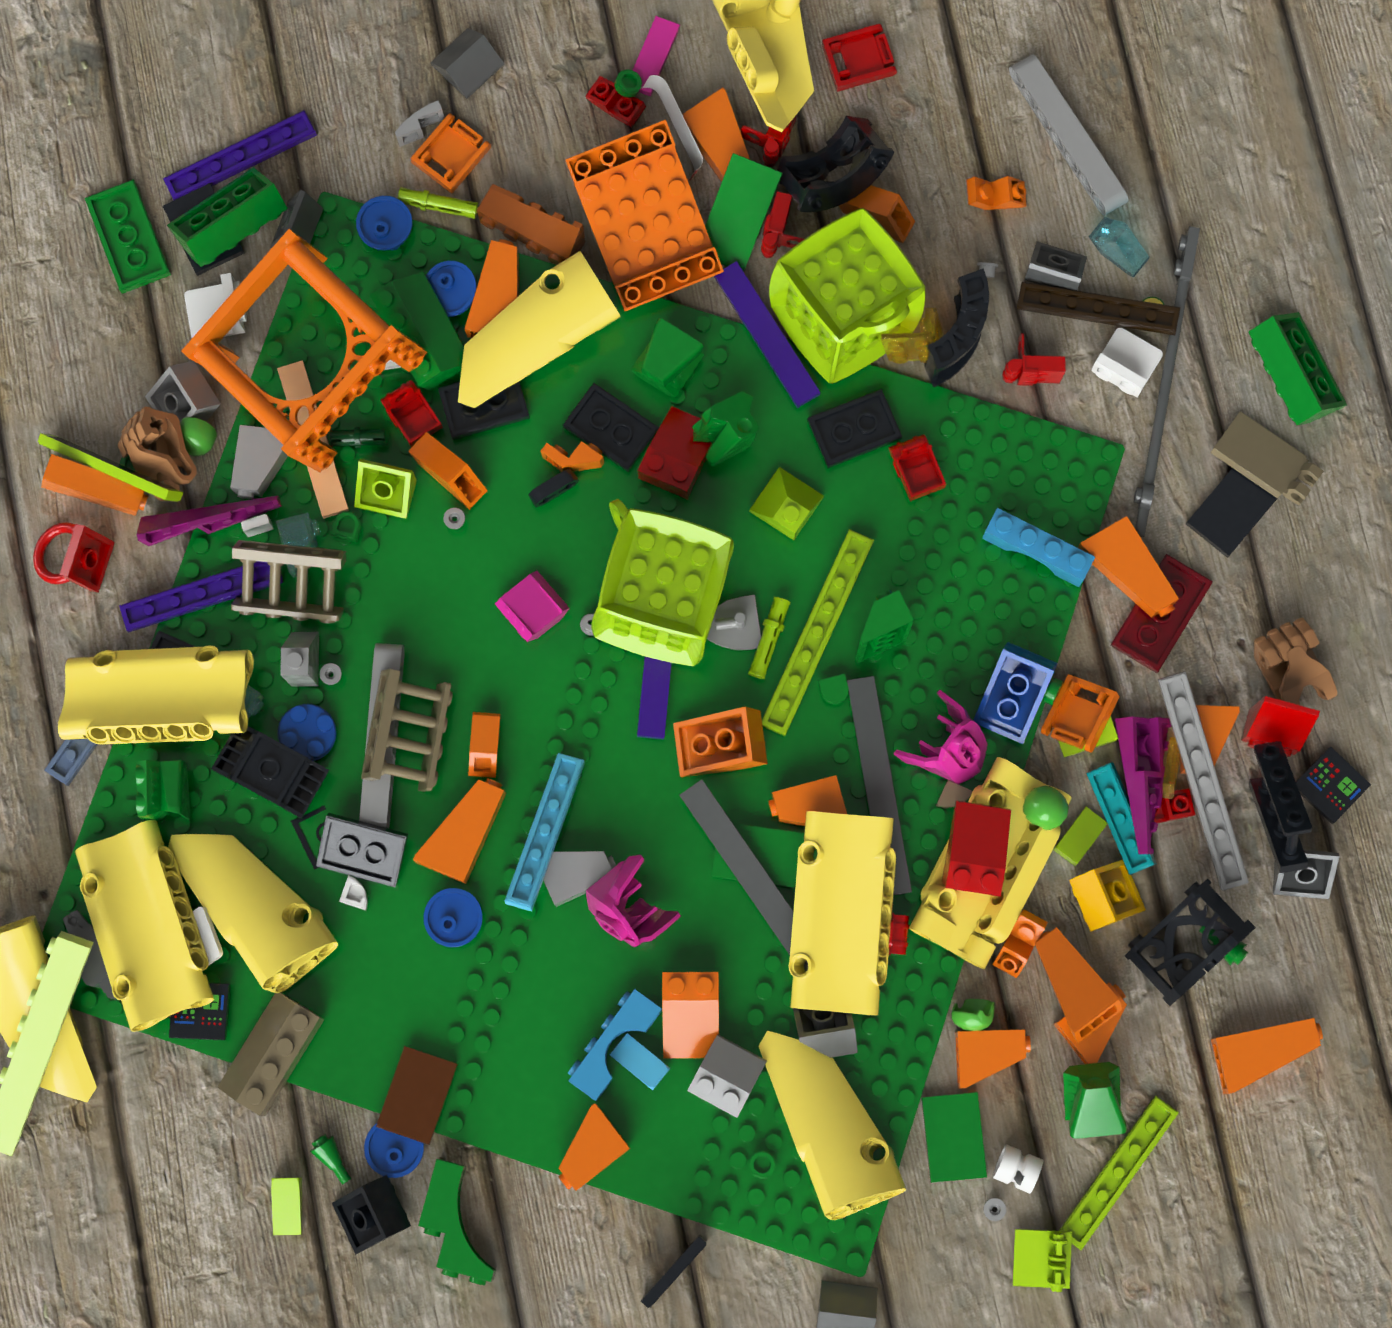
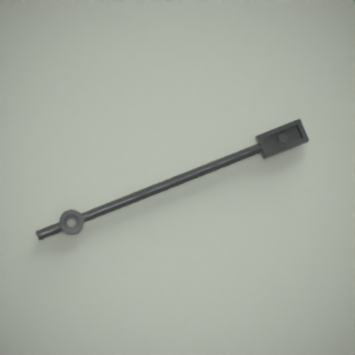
[1134,226,1200,537]

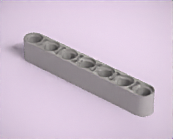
[1009,54,1128,216]
[359,643,404,829]

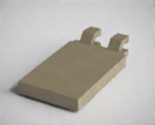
[1210,411,1324,505]

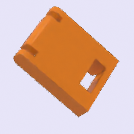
[410,113,491,194]
[1041,674,1120,753]

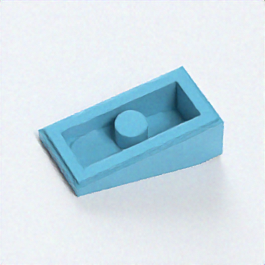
[610,1033,670,1090]

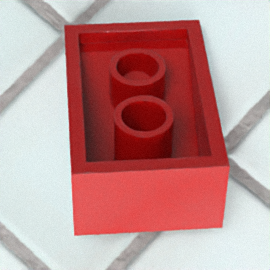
[638,406,711,500]
[1241,696,1320,757]
[942,800,1011,897]

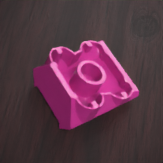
[495,571,570,642]

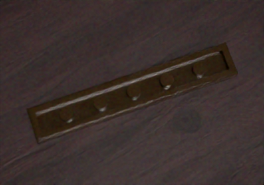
[1017,282,1181,336]

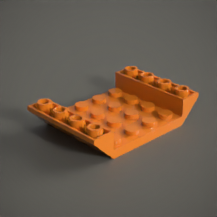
[565,119,724,311]

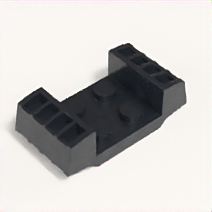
[211,726,329,819]

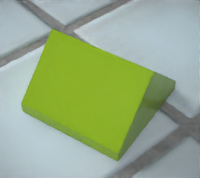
[354,459,417,519]

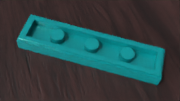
[1086,762,1157,875]

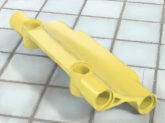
[58,645,254,744]
[909,757,1072,969]
[789,811,896,1015]
[75,820,214,1032]

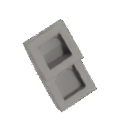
[395,100,444,147]

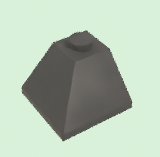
[793,1008,858,1058]

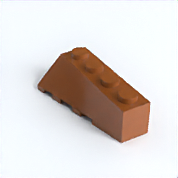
[477,184,586,265]

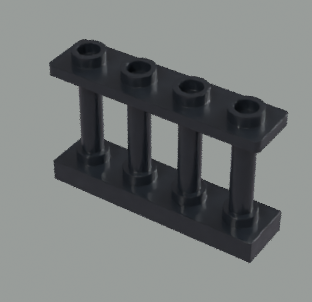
[1249,741,1312,873]

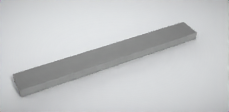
[1158,671,1249,891]

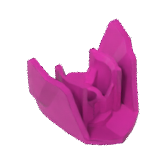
[894,690,987,785]
[586,855,681,947]

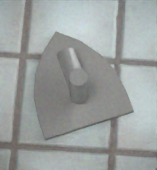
[707,595,761,650]

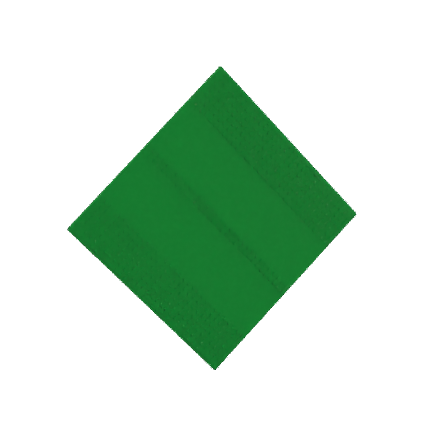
[42,192,1125,1277]

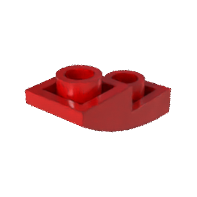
[585,76,646,128]
[1154,789,1195,824]

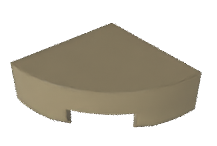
[936,780,972,808]

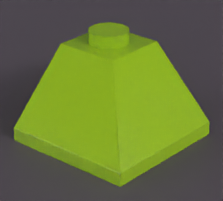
[749,467,824,540]

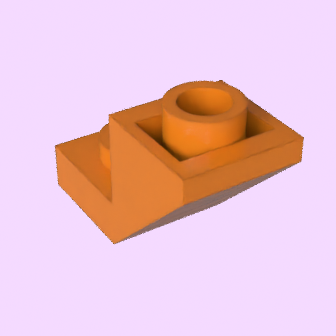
[966,176,1026,210]
[541,441,604,472]
[468,712,500,778]
[992,909,1048,978]

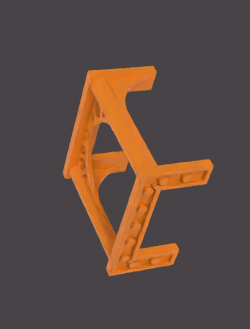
[181,229,427,472]

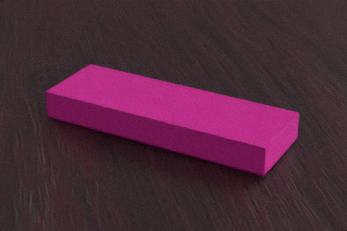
[633,16,680,97]

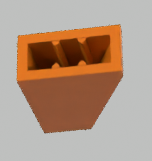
[839,185,916,243]
[408,432,488,510]
[1180,705,1240,774]
[768,775,847,826]
[1054,982,1127,1064]
[955,1029,1031,1089]
[558,1103,631,1191]

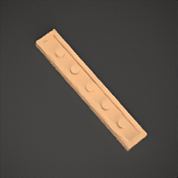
[277,360,349,519]

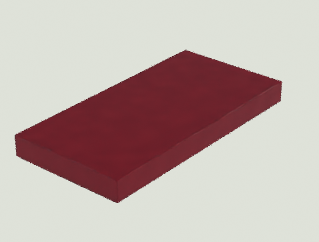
[1110,554,1213,673]

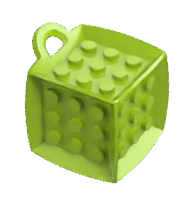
[769,208,926,384]
[591,499,734,666]

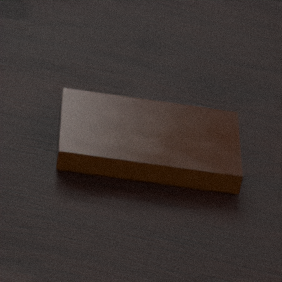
[376,1046,458,1145]

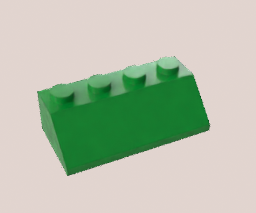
[167,167,288,267]
[370,272,464,391]
[1248,312,1347,426]
[855,590,914,664]

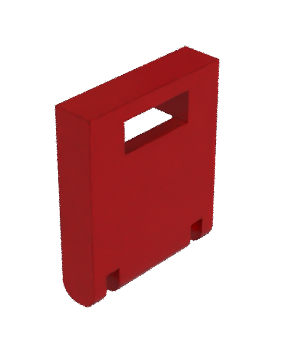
[822,24,897,92]

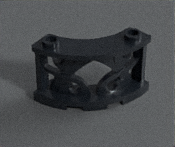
[777,116,894,212]
[924,268,989,387]
[1125,879,1256,1006]

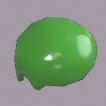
[180,417,217,456]
[1023,786,1069,830]
[951,999,995,1031]

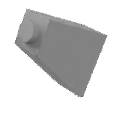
[230,425,288,499]
[281,632,319,687]
[543,851,616,907]

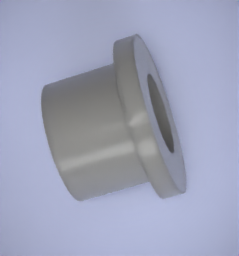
[977,262,998,278]
[443,508,465,529]
[580,614,594,635]
[320,663,342,685]
[983,1198,1006,1221]

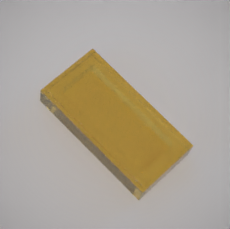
[1163,737,1180,799]

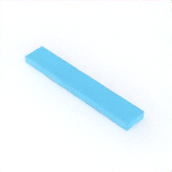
[505,753,585,912]

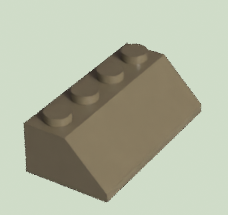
[218,993,325,1116]

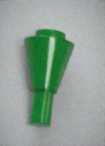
[1199,926,1248,966]
[310,1134,351,1185]

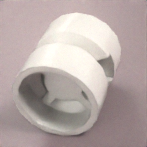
[993,1144,1043,1194]

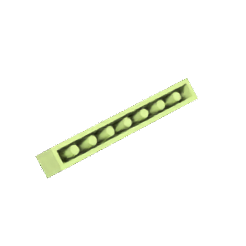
[0,931,94,1156]

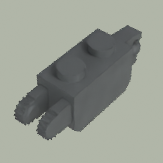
[63,910,119,1001]

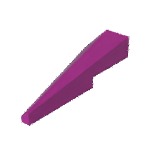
[136,496,282,546]
[1115,716,1172,855]

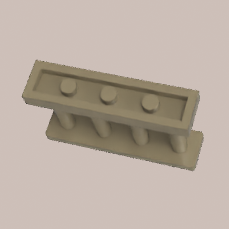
[231,540,346,623]
[361,669,453,792]

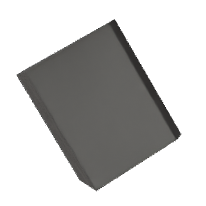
[430,28,504,99]
[270,190,323,248]
[1024,241,1087,290]
[1273,850,1340,899]
[816,1280,878,1328]

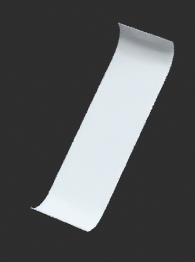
[642,75,703,181]

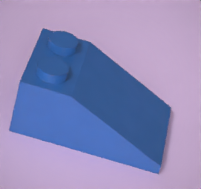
[973,642,1058,744]

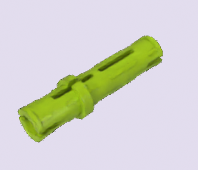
[398,187,478,219]
[748,597,791,679]

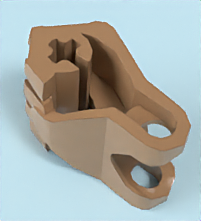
[118,407,197,501]
[1254,618,1338,705]

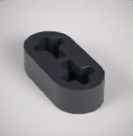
[528,469,579,507]

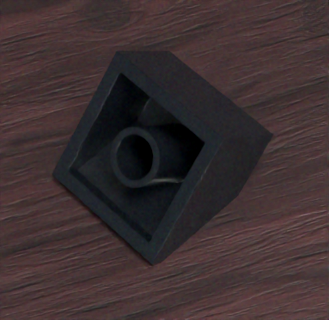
[332,1175,411,1255]

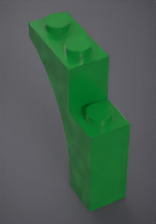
[418,1159,496,1286]

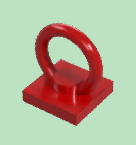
[33,522,115,593]

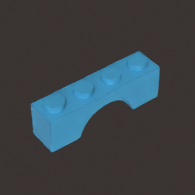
[982,508,1095,587]
[568,989,662,1102]

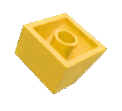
[1069,860,1146,932]

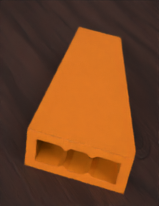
[682,87,750,182]
[465,239,519,338]
[41,454,148,516]
[1078,516,1179,618]
[413,778,506,884]
[1035,927,1123,1043]
[1211,1018,1323,1094]

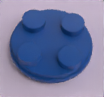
[356,196,413,250]
[426,261,477,317]
[278,704,336,761]
[424,888,483,947]
[364,1123,424,1178]

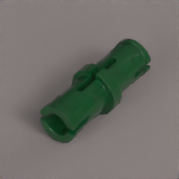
[330,427,385,448]

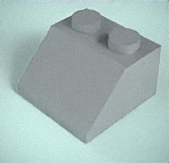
[145,361,221,422]
[687,1034,767,1118]

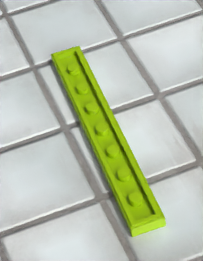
[762,529,874,736]

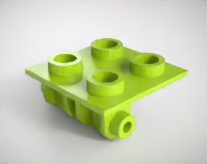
[1013,1229,1072,1292]

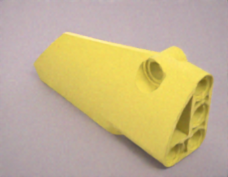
[712,0,814,132]
[458,251,621,408]
[168,834,338,993]
[0,915,97,1102]
[758,1031,906,1220]

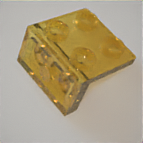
[881,308,943,364]

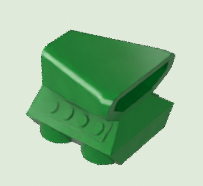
[631,318,704,397]
[692,391,759,466]
[135,760,191,822]
[1063,1062,1126,1139]

